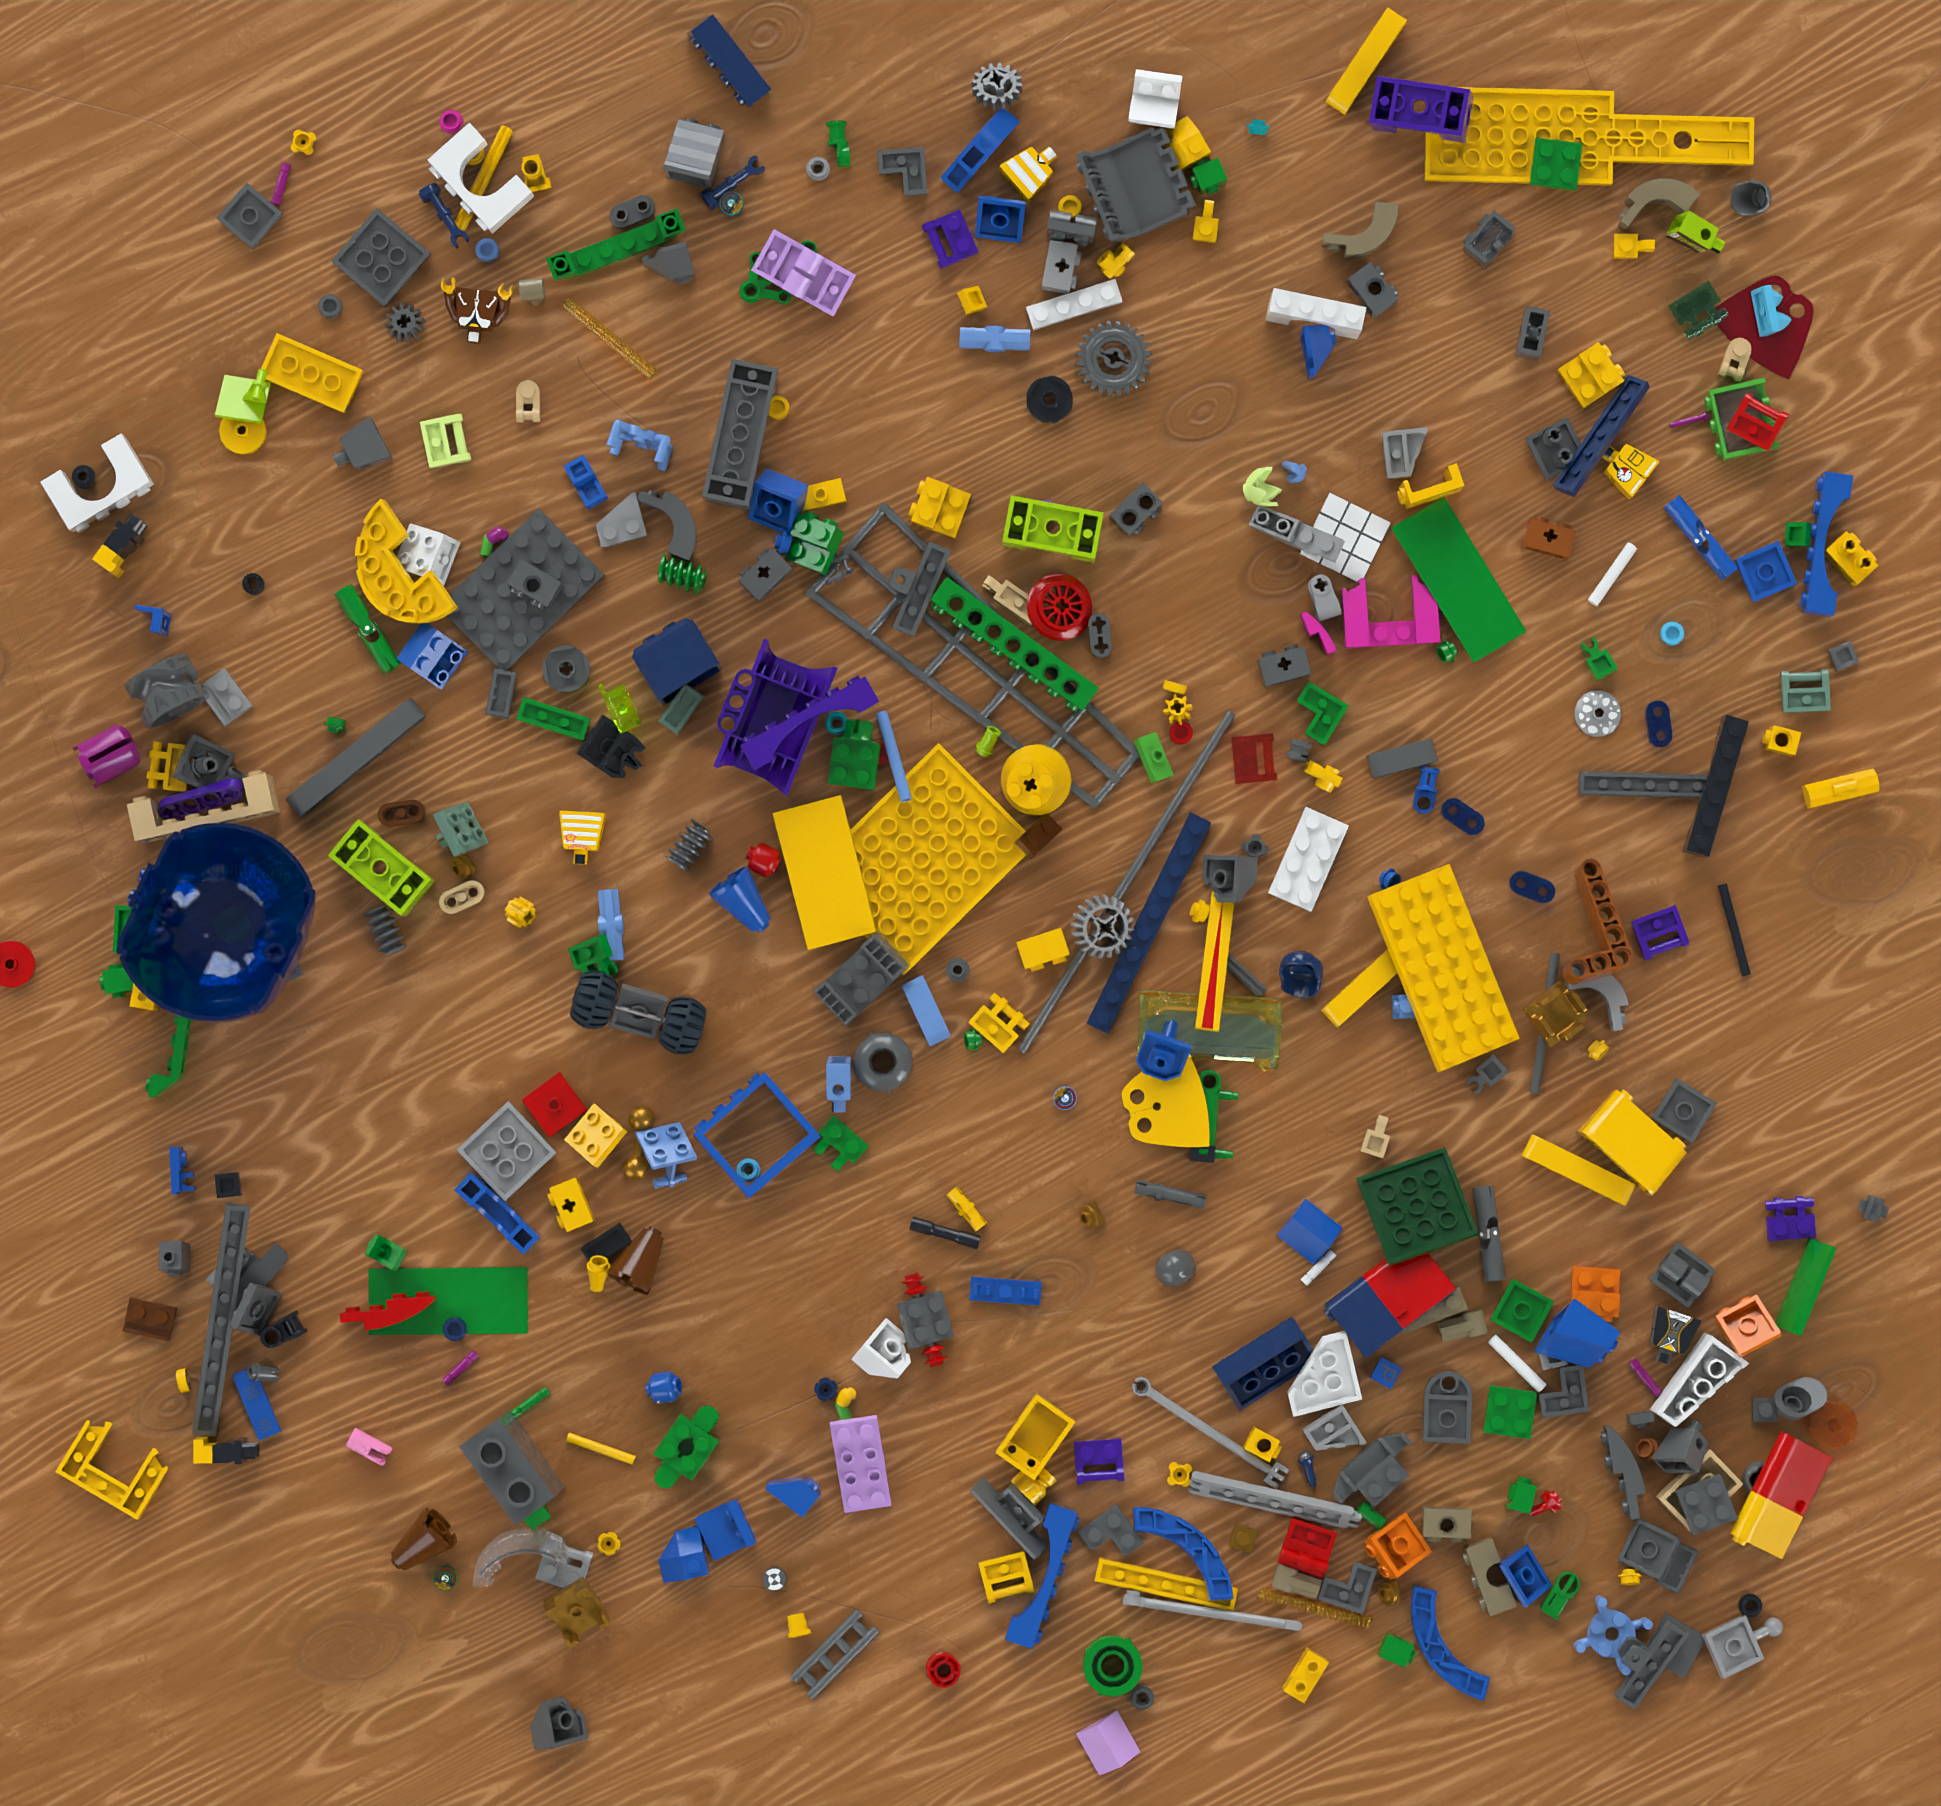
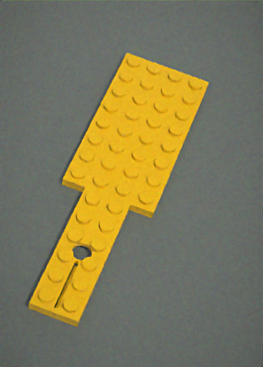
[1424,87,1754,186]

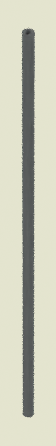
[1017,710,1236,1054]

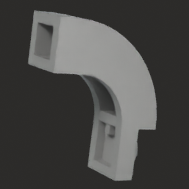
[1563,966,1629,1031]

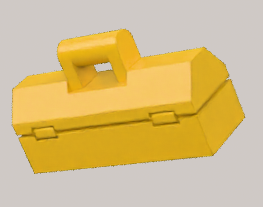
[1801,769,1879,809]

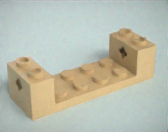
[127,770,281,844]

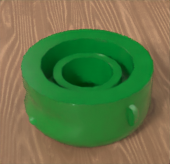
[1083,1634,1143,1697]

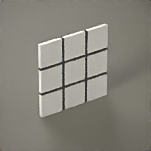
[1300,493,1391,582]

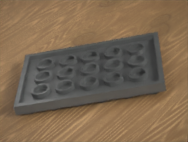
[447,508,605,671]

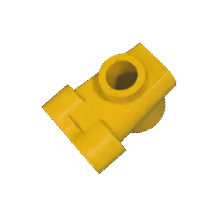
[522,154,552,192]
[1097,242,1135,279]
[1303,760,1343,793]

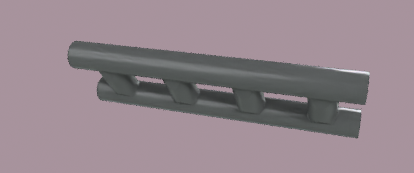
[790,1608,880,1699]

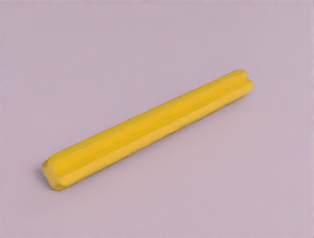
[455,125,513,231]

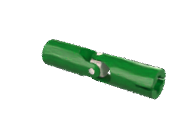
[334,584,401,675]

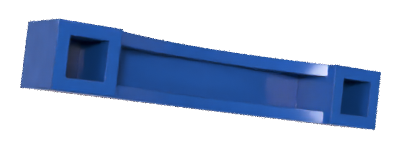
[1800,472,1853,617]
[1005,1502,1080,1649]

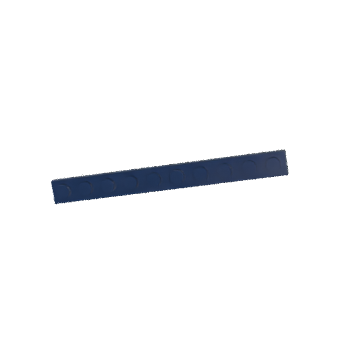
[1087,812,1211,1034]

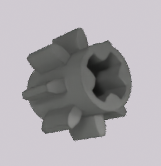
[1858,1195,1889,1223]

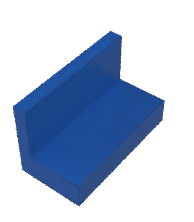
[135,604,172,637]

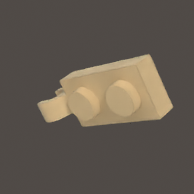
[982,576,1044,627]

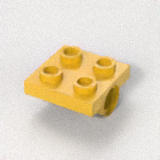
[564,1103,627,1168]

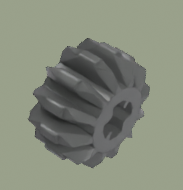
[385,303,425,343]

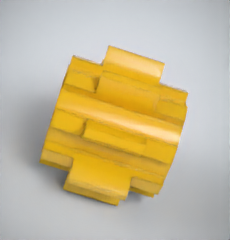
[505,897,536,928]

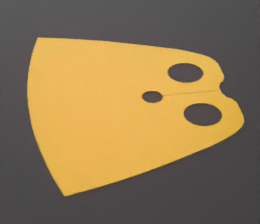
[1122,1055,1210,1147]

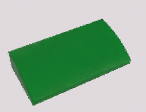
[1775,1238,1837,1336]

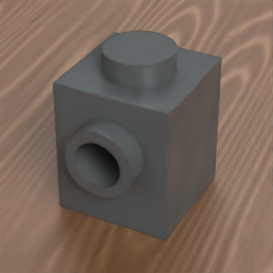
[159,1241,191,1277]

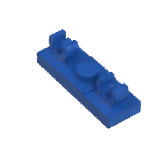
[969,1276,1042,1306]

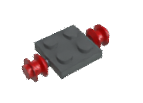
[896,1273,954,1368]

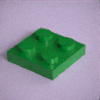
[1529,138,1583,191]
[1489,1278,1554,1343]
[1483,1385,1537,1439]

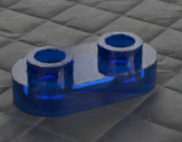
[1645,700,1673,748]
[1441,798,1485,835]
[1509,871,1555,903]

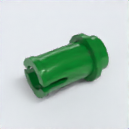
[1356,1501,1387,1530]

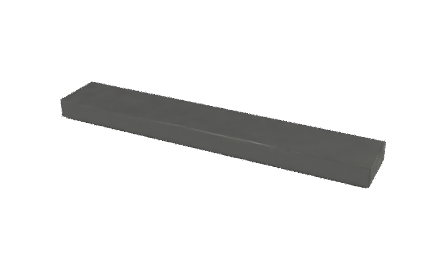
[1578,771,1707,799]

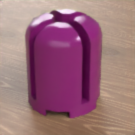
[72,725,141,788]

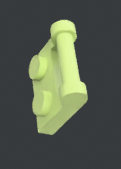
[420,414,471,469]

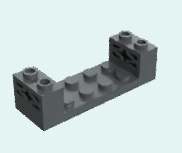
[702,359,779,511]

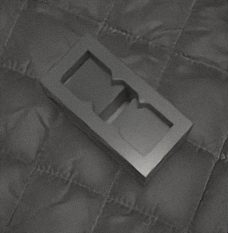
[1109,482,1163,538]

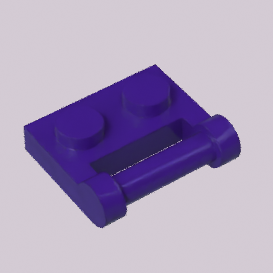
[921,209,979,269]
[1630,905,1690,961]
[1074,1438,1124,1485]

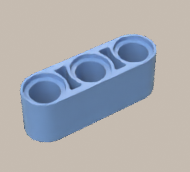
[901,975,951,1046]

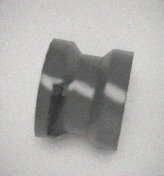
[1286,739,1312,763]

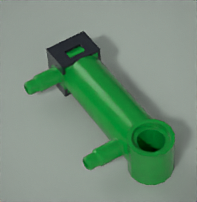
[1190,1070,1239,1163]

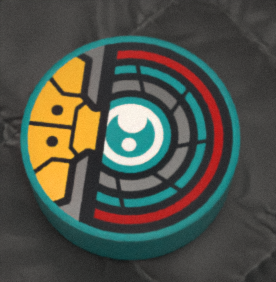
[720,192,743,216]

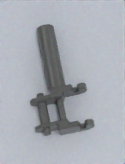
[826,553,854,585]

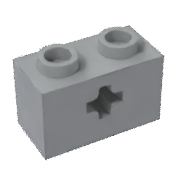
[1042,240,1081,294]

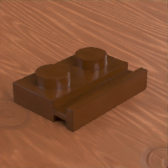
[122,1297,177,1341]

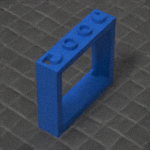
[693,1072,821,1199]

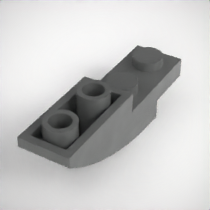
[1600,1425,1646,1520]

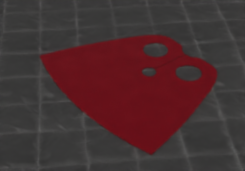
[1709,276,1813,379]

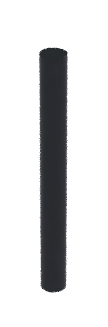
[1718,883,1751,977]

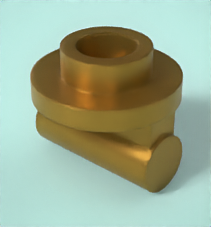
[451,853,478,879]
[1079,1201,1105,1229]
[1378,1580,1401,1606]

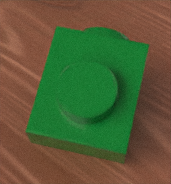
[365,1234,407,1272]

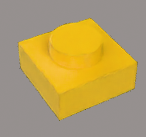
[957,286,987,314]

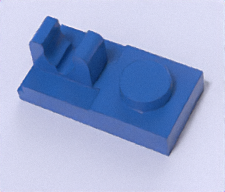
[169,1147,196,1195]

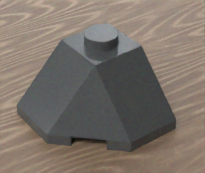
[642,242,695,285]
[1202,855,1258,903]
[530,1697,588,1750]

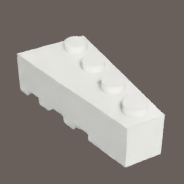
[1650,1333,1749,1427]

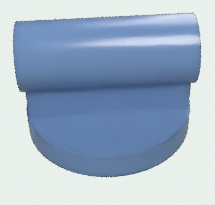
[1282,461,1307,483]

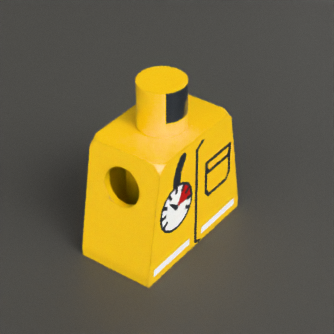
[1602,444,1659,500]

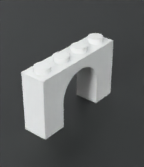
[428,122,534,234]
[1265,288,1366,339]
[41,434,154,533]

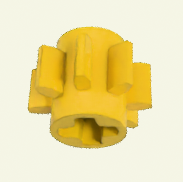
[1163,694,1193,725]

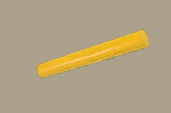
[566,1433,636,1465]

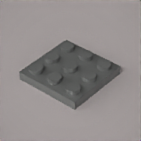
[331,208,431,308]

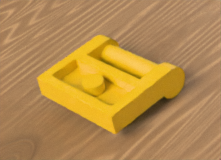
[978,1551,1035,1604]

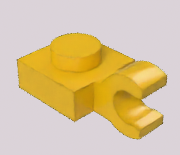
[1192,200,1219,243]
[1613,234,1655,259]

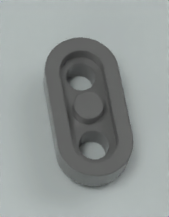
[610,195,655,229]

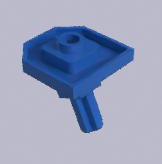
[1136,1019,1192,1081]

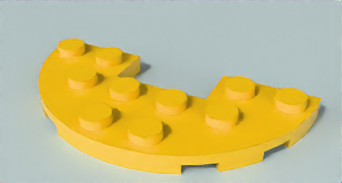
[355,499,458,624]

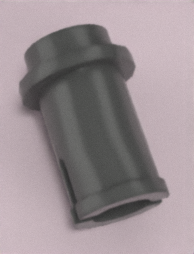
[247,1363,280,1382]

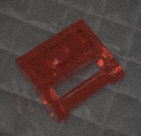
[1231,733,1278,784]

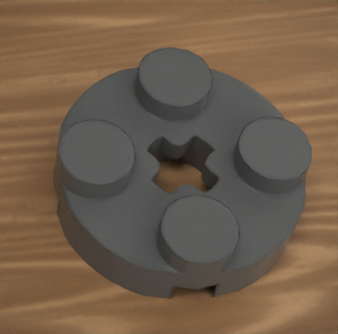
[543,645,590,693]

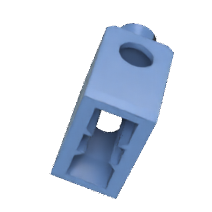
[826,1056,852,1113]

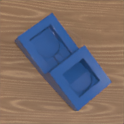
[564,455,609,510]

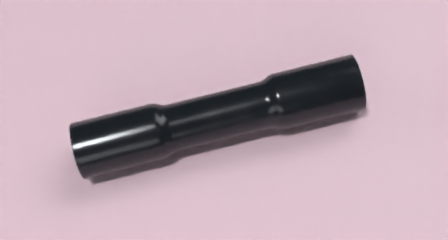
[909,1216,981,1249]

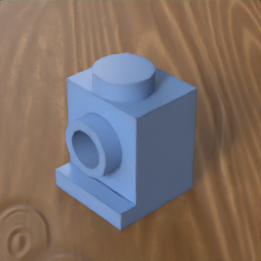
[1391,994,1415,1019]

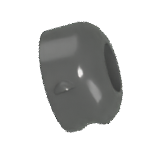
[854,1031,913,1094]

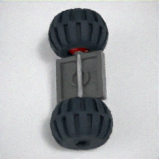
[570,971,706,1055]

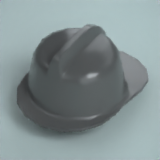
[1774,1377,1827,1421]

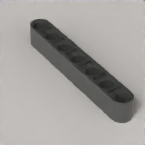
[286,698,426,818]

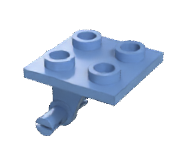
[635,1122,697,1189]

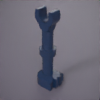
[700,156,765,211]
[418,183,469,249]

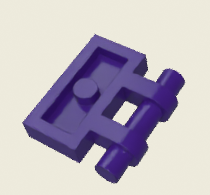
[1765,1196,1816,1241]

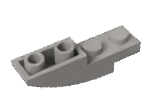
[1249,505,1345,563]

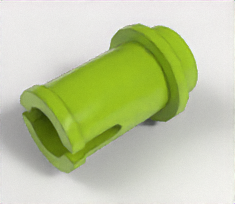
[976,726,1001,757]

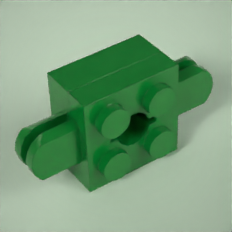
[653,1405,721,1488]

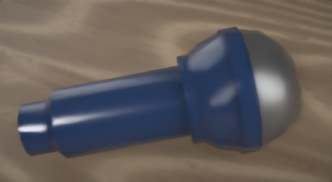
[1297,1451,1317,1487]

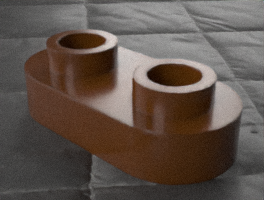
[378,800,426,827]

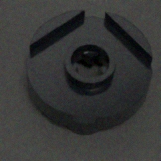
[1026,376,1073,424]

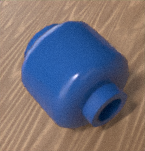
[646,1371,682,1404]

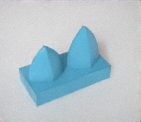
[1751,285,1792,337]

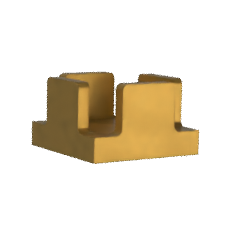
[1522,981,1587,1047]

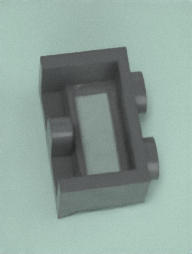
[1463,211,1516,269]

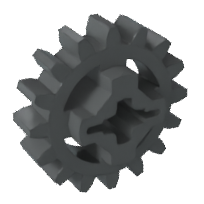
[972,63,1022,110]

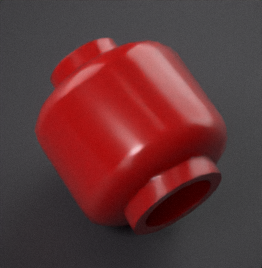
[745,843,782,877]

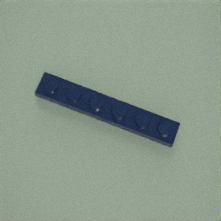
[1553,375,1650,497]

